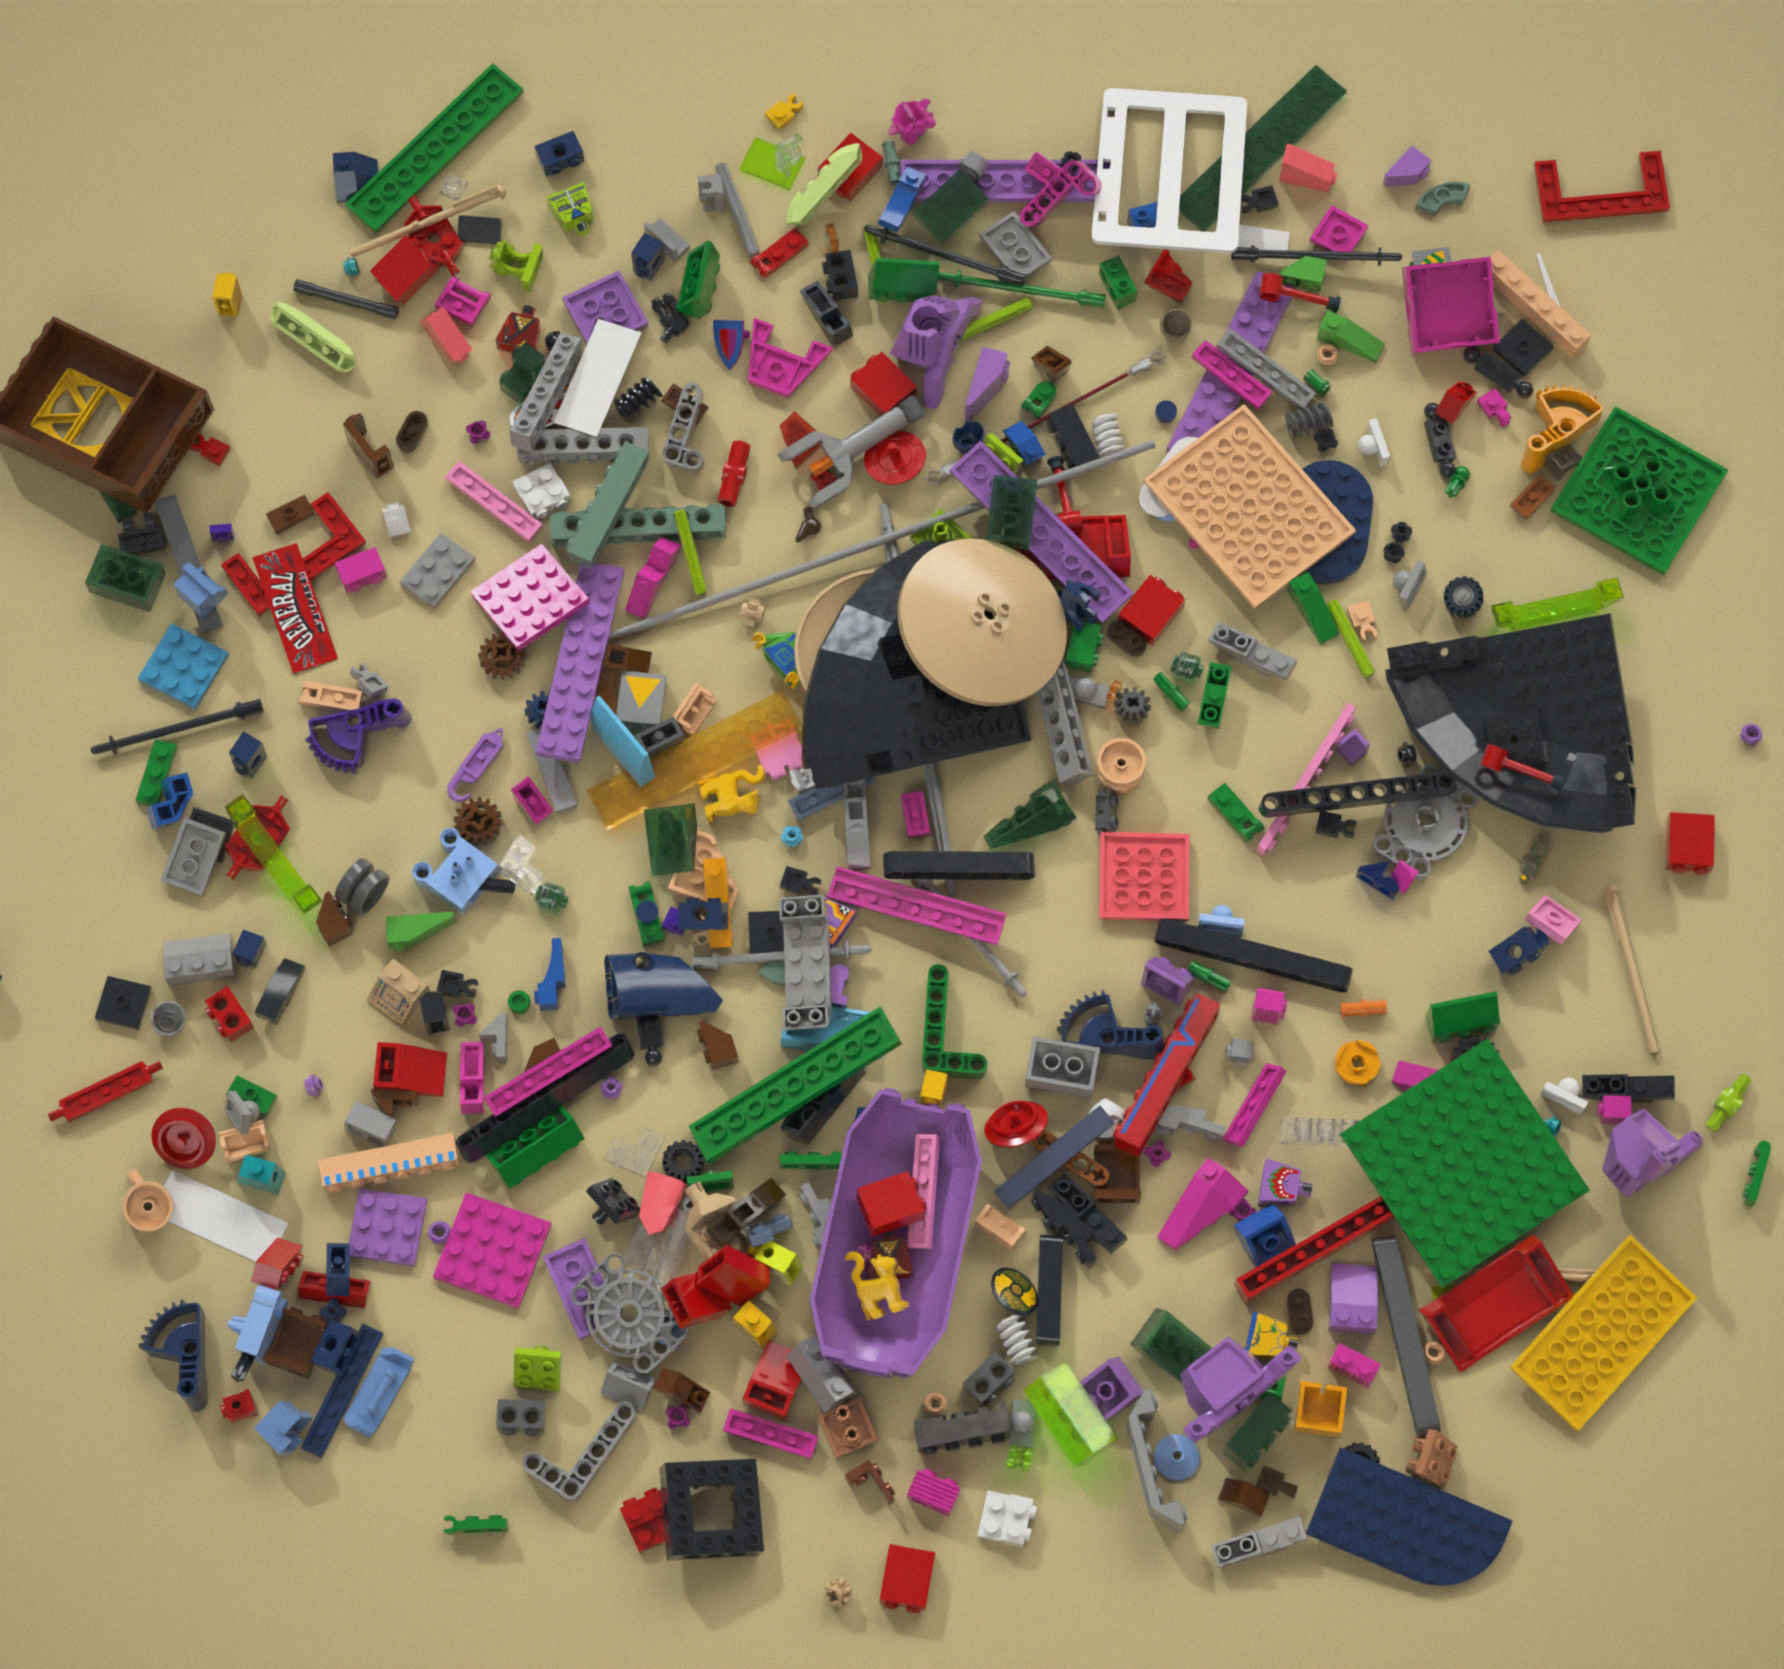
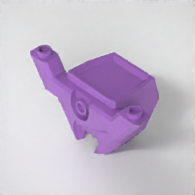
[890,295,983,409]
[1602,1109,1703,1197]
[1180,1336,1301,1442]

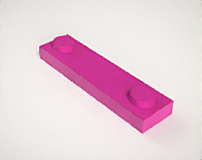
[1191,340,1272,410]
[1223,1063,1287,1147]
[723,1408,818,1459]

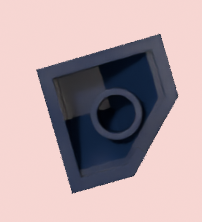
[333,152,378,203]

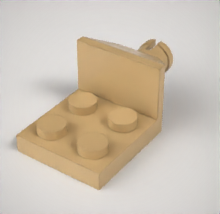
[685,1182,748,1261]

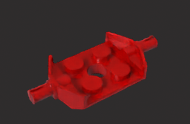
[403,196,464,276]
[225,795,290,880]

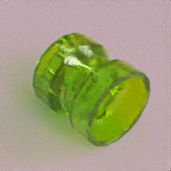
[1006,1444,1033,1471]

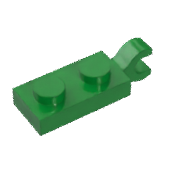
[444,1515,508,1535]

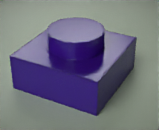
[210,524,235,543]
[661,907,686,937]

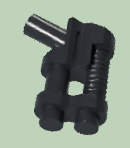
[651,292,690,344]

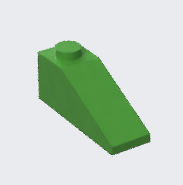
[1317,310,1385,363]
[386,912,455,951]

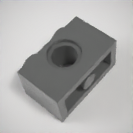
[634,716,685,761]

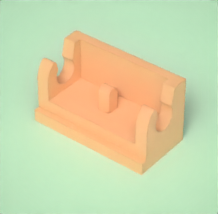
[672,682,717,737]
[219,1120,271,1163]
[974,1203,1026,1251]

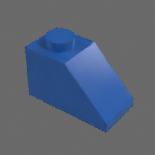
[1002,421,1046,469]

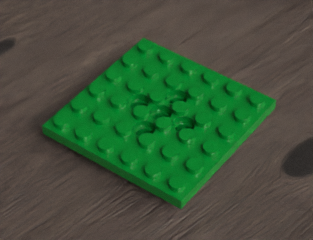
[1550,406,1728,576]

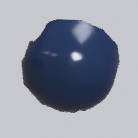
[952,421,986,454]

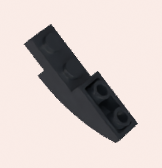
[1582,1074,1675,1103]
[1048,1173,1128,1254]
[1031,1189,1096,1269]

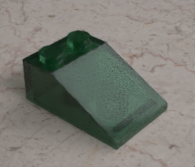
[644,803,697,876]
[1130,1308,1212,1384]

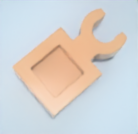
[1347,601,1377,642]

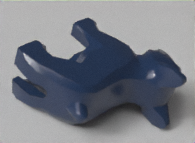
[1057,578,1100,632]

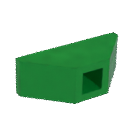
[1197,662,1232,729]

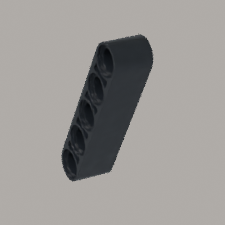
[1036,1235,1063,1346]

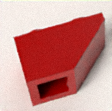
[1435,381,1477,424]

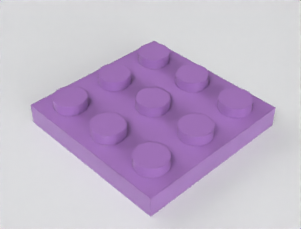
[562,271,649,345]
[349,1188,427,1267]

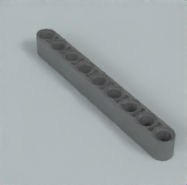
[1372,1235,1441,1437]

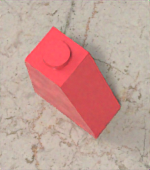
[1279,144,1337,192]
[419,306,472,363]

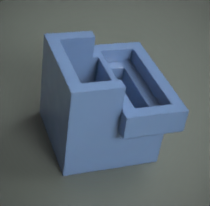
[173,562,228,619]
[254,1401,313,1455]

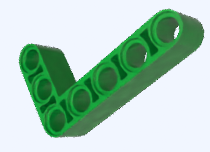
[922,964,988,1079]

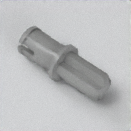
[1144,1002,1162,1026]

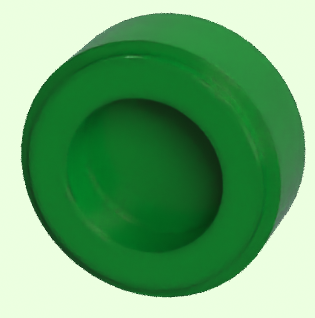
[508,990,531,1014]

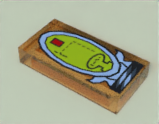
[825,223,839,253]

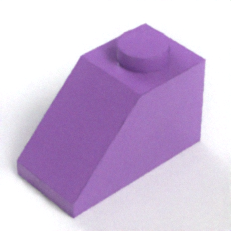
[1383,146,1432,186]

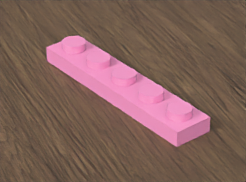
[445,461,543,542]
[907,1134,940,1249]

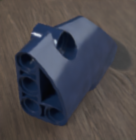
[604,952,723,1020]

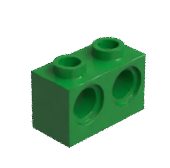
[1099,255,1137,309]

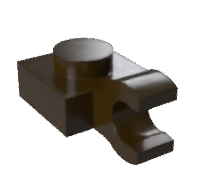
[1255,1465,1298,1498]

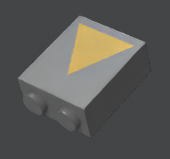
[616,671,667,732]

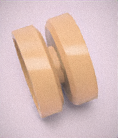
[1096,738,1146,794]
[122,1180,173,1232]

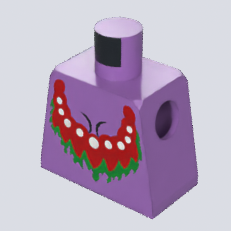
[1258,1158,1313,1206]

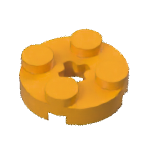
[1335,1040,1381,1086]

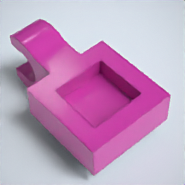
[1477,388,1511,427]

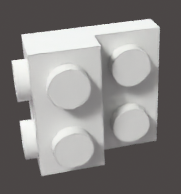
[512,463,571,519]
[977,1490,1037,1548]

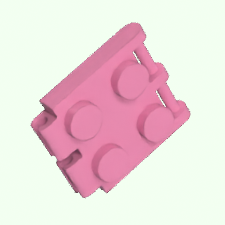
[749,720,803,781]

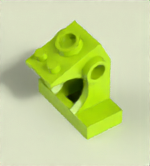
[489,239,544,291]

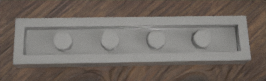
[1216,328,1316,411]

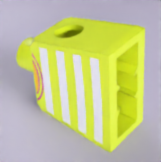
[748,1241,803,1286]

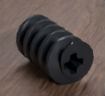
[614,377,663,423]

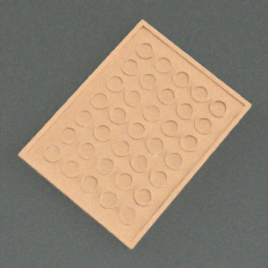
[1143,404,1356,610]

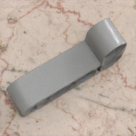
[662,382,704,473]

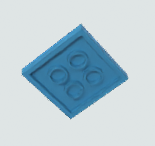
[138,623,229,710]

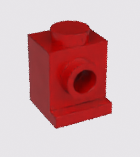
[220,1389,258,1424]

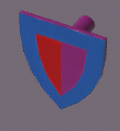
[713,320,750,370]

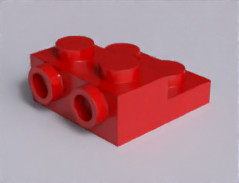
[620,1487,665,1553]

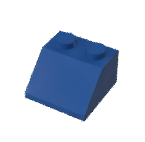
[1234,1203,1296,1267]

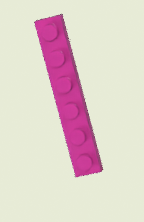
[483,1026,612,1117]

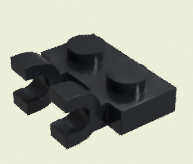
[118,512,166,557]

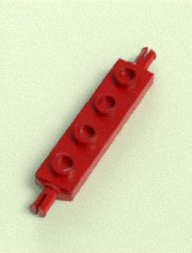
[48,1061,163,1122]

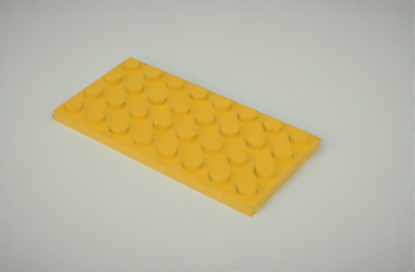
[1509,1235,1697,1432]

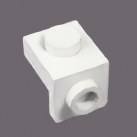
[382,502,411,537]
[789,768,815,791]

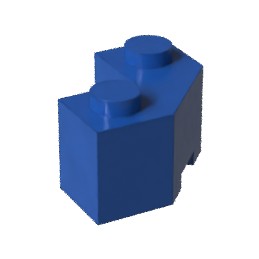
[146,772,194,830]

